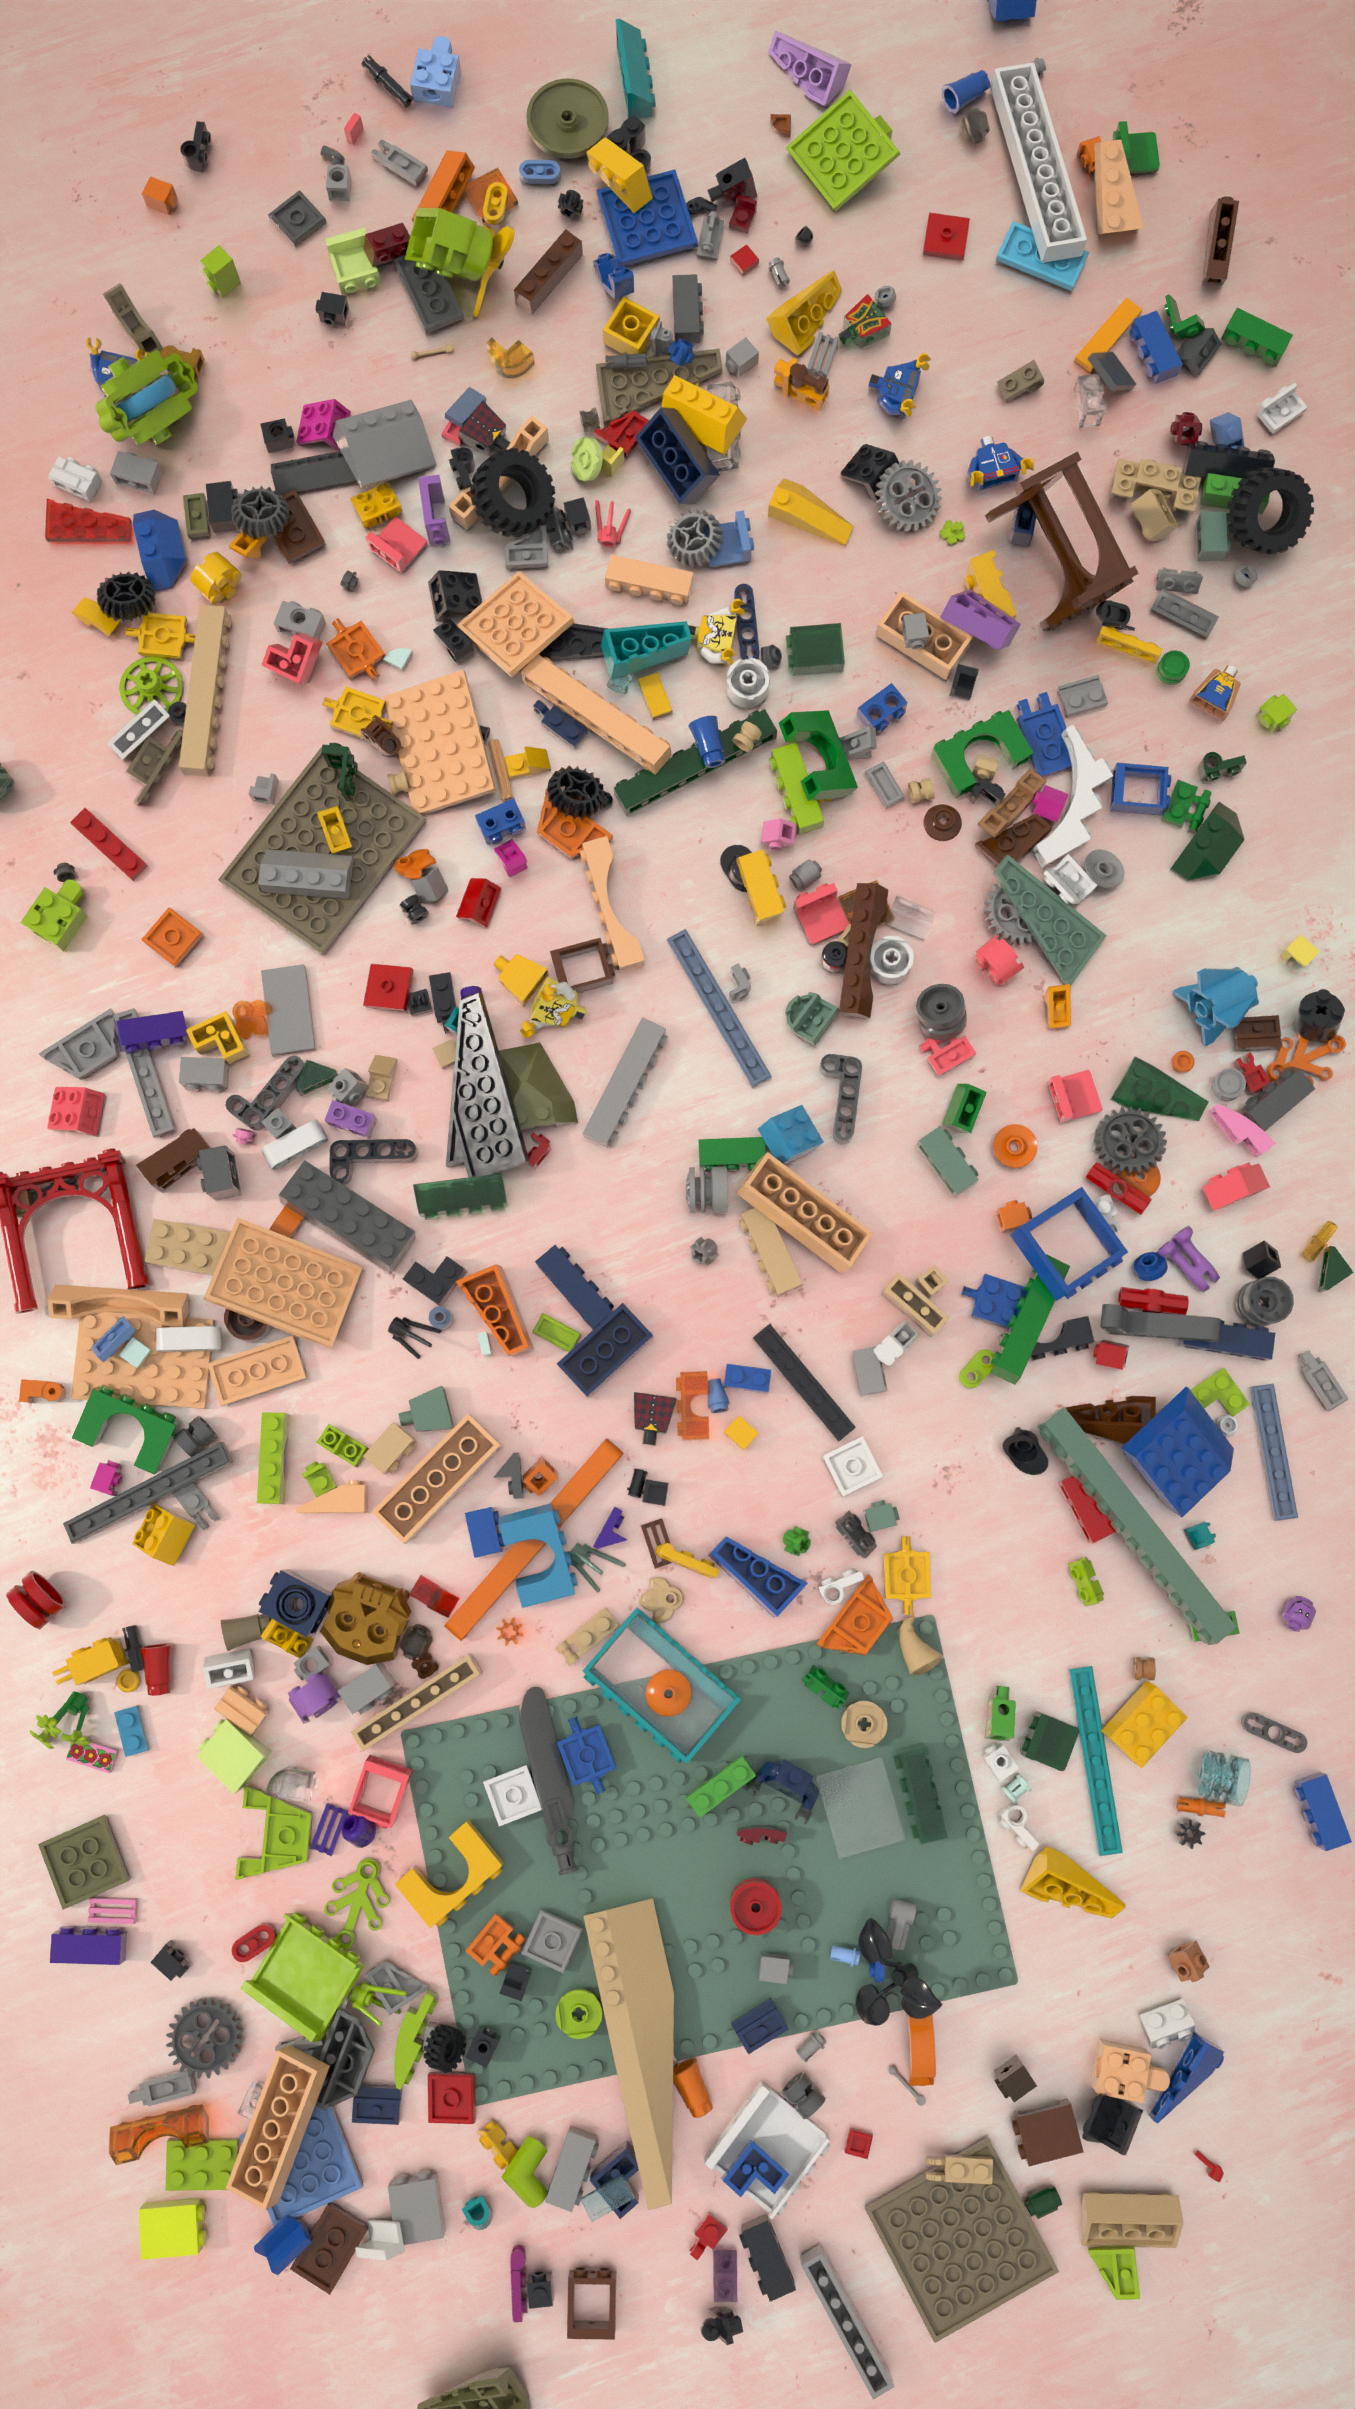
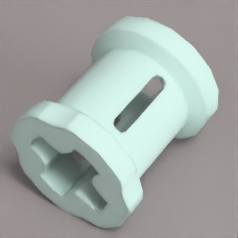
[1001,1773,1032,1805]

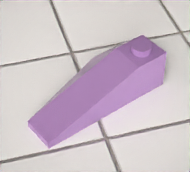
[768,31,852,106]

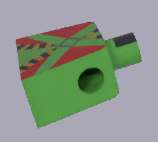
[984,1686,1016,1741]

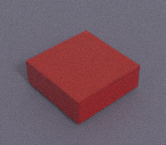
[730,244,759,275]
[844,2127,873,2160]

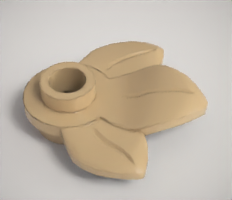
[639,1577,683,1624]

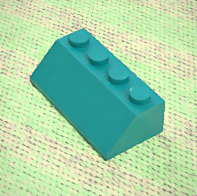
[615,18,656,118]

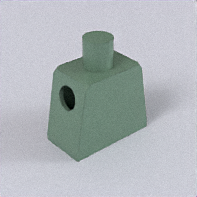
[399,1386,454,1432]

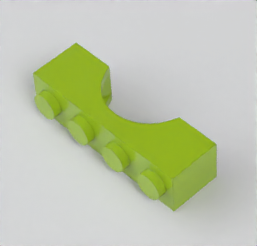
[257,1412,289,1504]

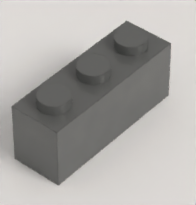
[672,274,704,344]
[1241,1067,1315,1131]

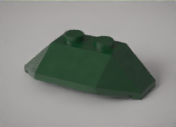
[1170,802,1245,882]

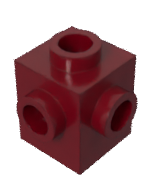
[1170,412,1202,446]

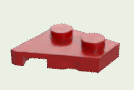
[593,410,649,458]

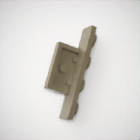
[125,729,183,805]

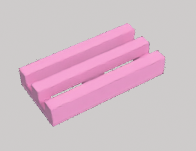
[88,1897,137,1924]

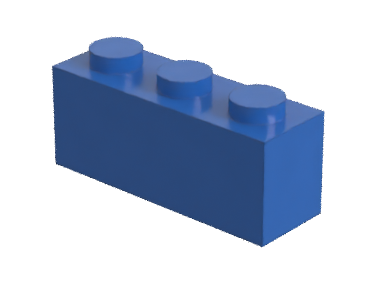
[1130,310,1183,384]
[1295,1772,1352,1851]

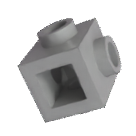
[328,1068,369,1106]

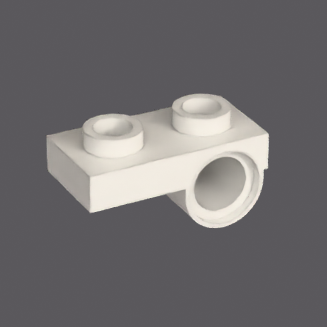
[817,1568,864,1605]
[998,1803,1040,1851]

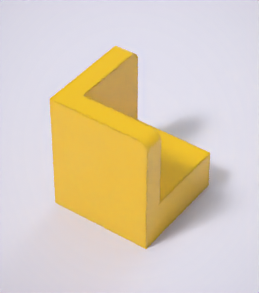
[724,1416,759,1451]

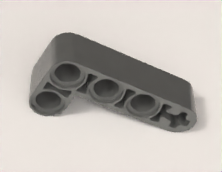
[819,1054,862,1144]
[225,1056,307,1131]

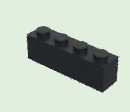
[1183,441,1275,479]

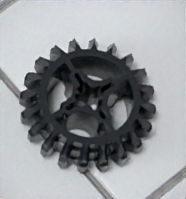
[97,571,156,623]
[546,765,605,820]

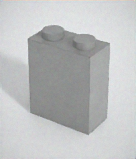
[388,2170,446,2245]

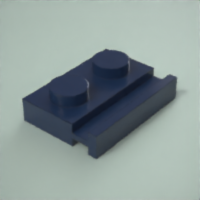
[731,1997,789,2055]
[352,2085,402,2125]

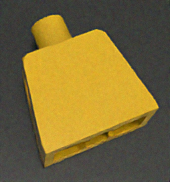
[493,954,549,1007]

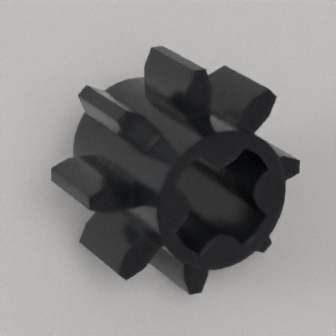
[558,190,584,218]
[1174,1818,1206,1849]

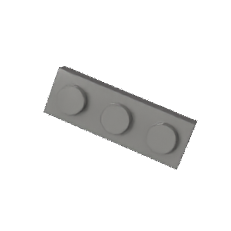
[1151,588,1219,638]

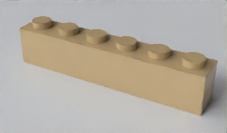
[351,1653,482,1752]

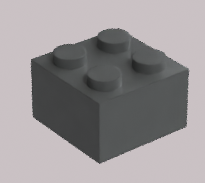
[197,1145,242,1201]

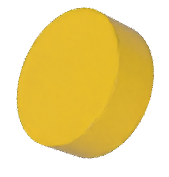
[116,1669,141,1693]

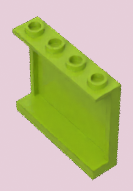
[240,1912,365,2042]

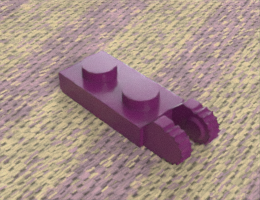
[510,2244,528,2323]

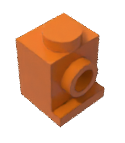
[1077,136,1102,175]
[523,1456,558,1496]

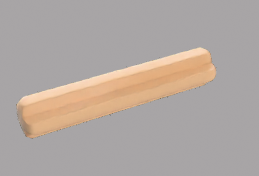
[488,739,513,801]

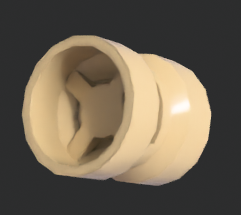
[732,721,762,752]
[908,778,934,803]

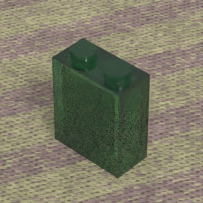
[785,623,845,676]

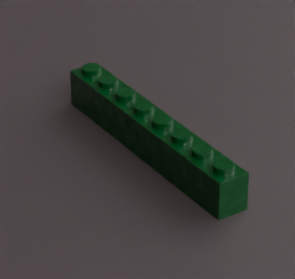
[614,709,777,816]

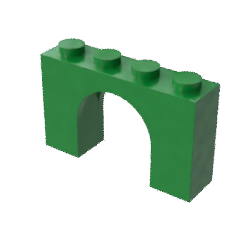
[779,710,858,801]
[931,710,1034,799]
[72,1385,181,1475]

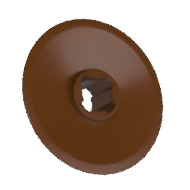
[923,804,962,841]

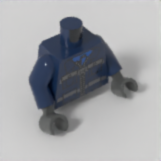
[745,1760,819,1825]

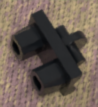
[701,2307,743,2345]

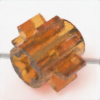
[496,1617,524,1646]

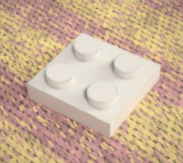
[822,1436,883,1497]
[483,1764,541,1826]

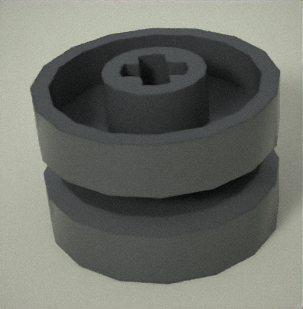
[916,984,967,1041]

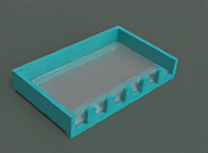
[583,1607,741,1764]

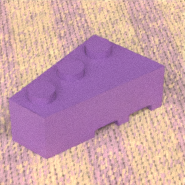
[940,589,1021,650]

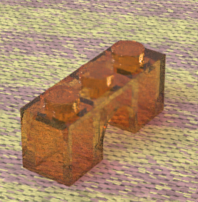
[676,1371,709,1441]

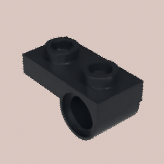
[180,121,211,172]
[449,447,475,490]
[433,618,474,663]

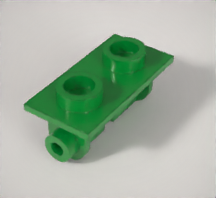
[802,1665,849,1709]

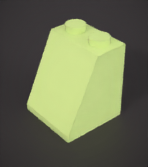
[197,1719,272,1794]

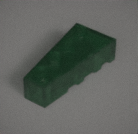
[893,1743,948,1844]

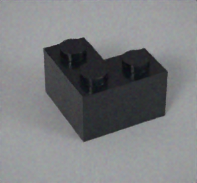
[403,1256,467,1306]

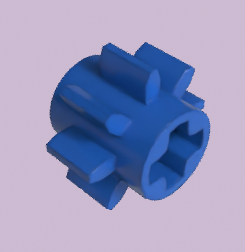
[668,338,695,366]

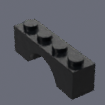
[998,1316,1094,1361]

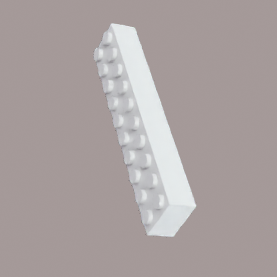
[990,62,1087,263]

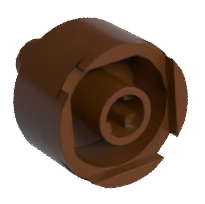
[224,1309,273,1342]

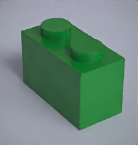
[942,1084,987,1133]

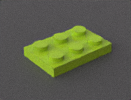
[165,2138,239,2191]

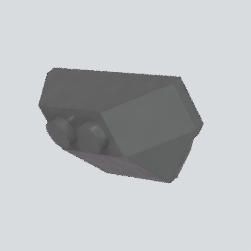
[315,2008,375,2110]

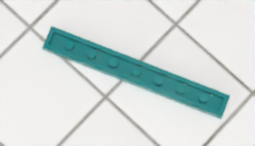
[1069,1666,1123,1856]

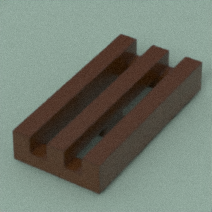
[641,1518,672,1569]

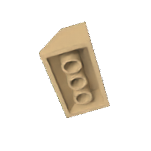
[1081,2192,1183,2248]

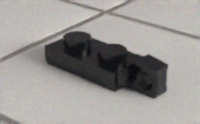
[429,972,456,1034]

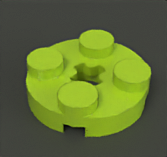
[555,1988,603,2039]

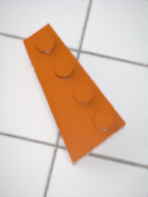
[456,1264,534,1357]

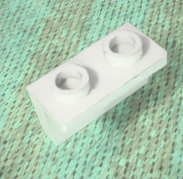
[1257,383,1308,434]
[1140,1999,1195,2049]

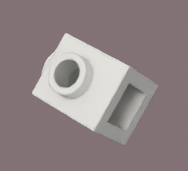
[982,1743,1019,1782]

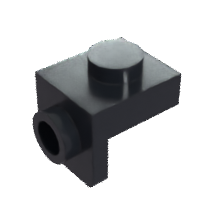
[970,778,1006,806]

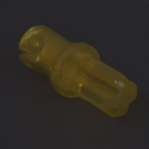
[1301,1221,1338,1262]

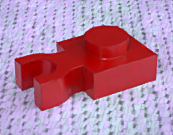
[1234,1052,1271,1094]

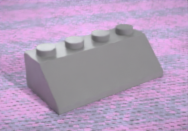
[258,849,354,899]

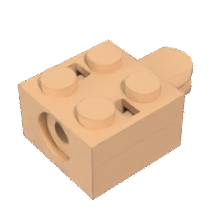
[1092,2039,1170,2103]

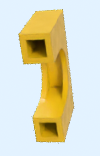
[395,1819,504,1928]

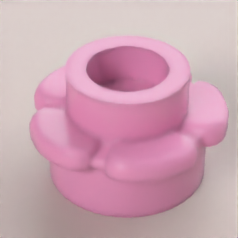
[232,1128,254,1145]

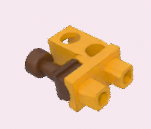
[774,357,830,411]

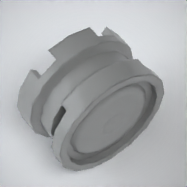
[1211,1068,1246,1101]

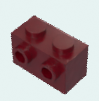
[363,222,410,267]

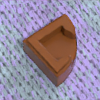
[770,114,791,138]

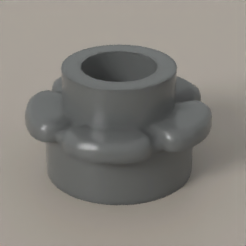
[340,570,359,591]
[53,862,75,882]

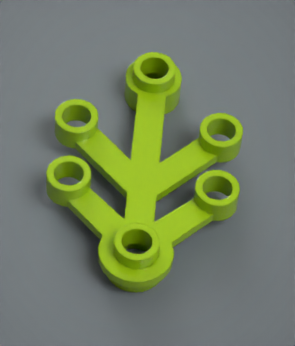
[324,1858,390,1950]

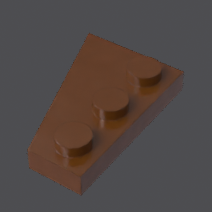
[975,814,1052,866]

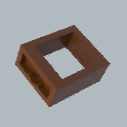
[550,937,615,993]
[567,2267,617,2340]

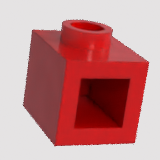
[1093,1340,1129,1370]

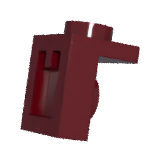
[729,195,757,234]

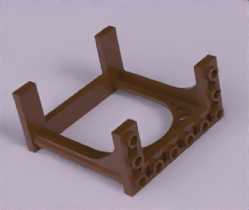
[985,451,1139,631]

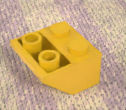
[132,1503,195,1566]

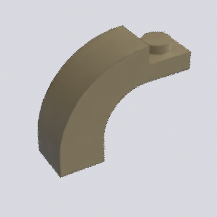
[102,283,163,358]

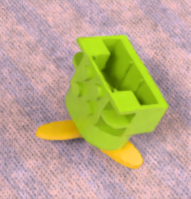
[404,208,515,318]

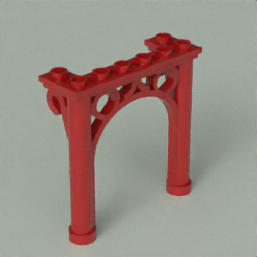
[0,1148,150,1314]

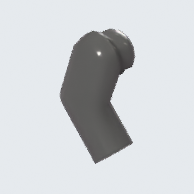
[320,145,345,165]

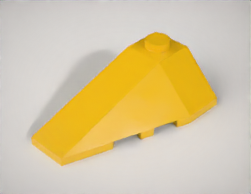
[766,270,842,355]
[768,478,854,547]
[1021,1846,1126,1919]

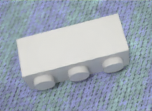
[106,699,170,760]

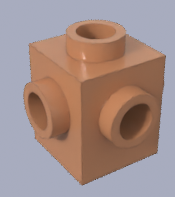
[1168,1941,1210,1982]

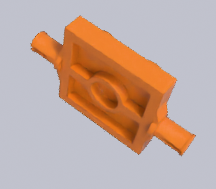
[326,618,386,681]

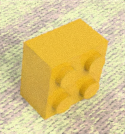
[602,297,660,354]

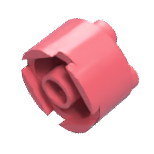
[975,934,1024,986]

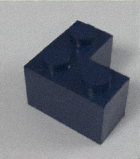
[590,2141,639,2219]

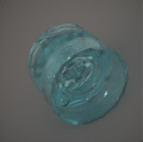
[1197,1750,1251,1807]

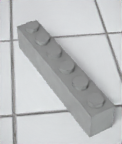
[583,1017,668,1148]
[800,2244,894,2400]

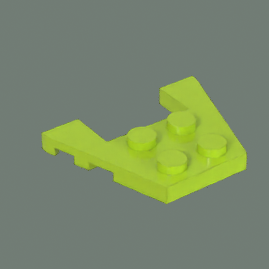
[235,1786,313,1880]

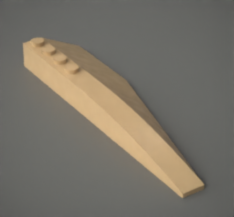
[583,1898,674,2210]

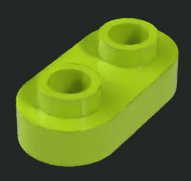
[959,1349,994,1389]

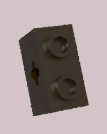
[994,2055,1037,2103]

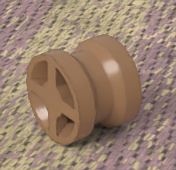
[1133,1657,1156,1681]

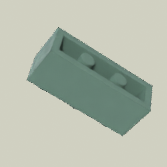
[916,1126,979,1198]

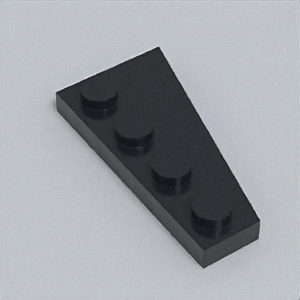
[539,623,608,660]

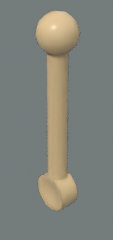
[410,344,453,360]

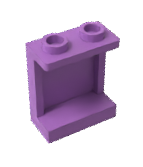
[418,475,450,545]

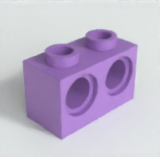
[325,1100,377,1139]

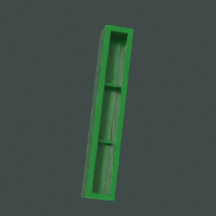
[990,1254,1070,1385]

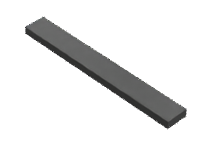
[63,1441,233,1544]

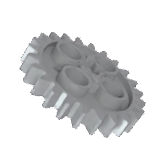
[875,460,942,532]
[983,882,1036,946]

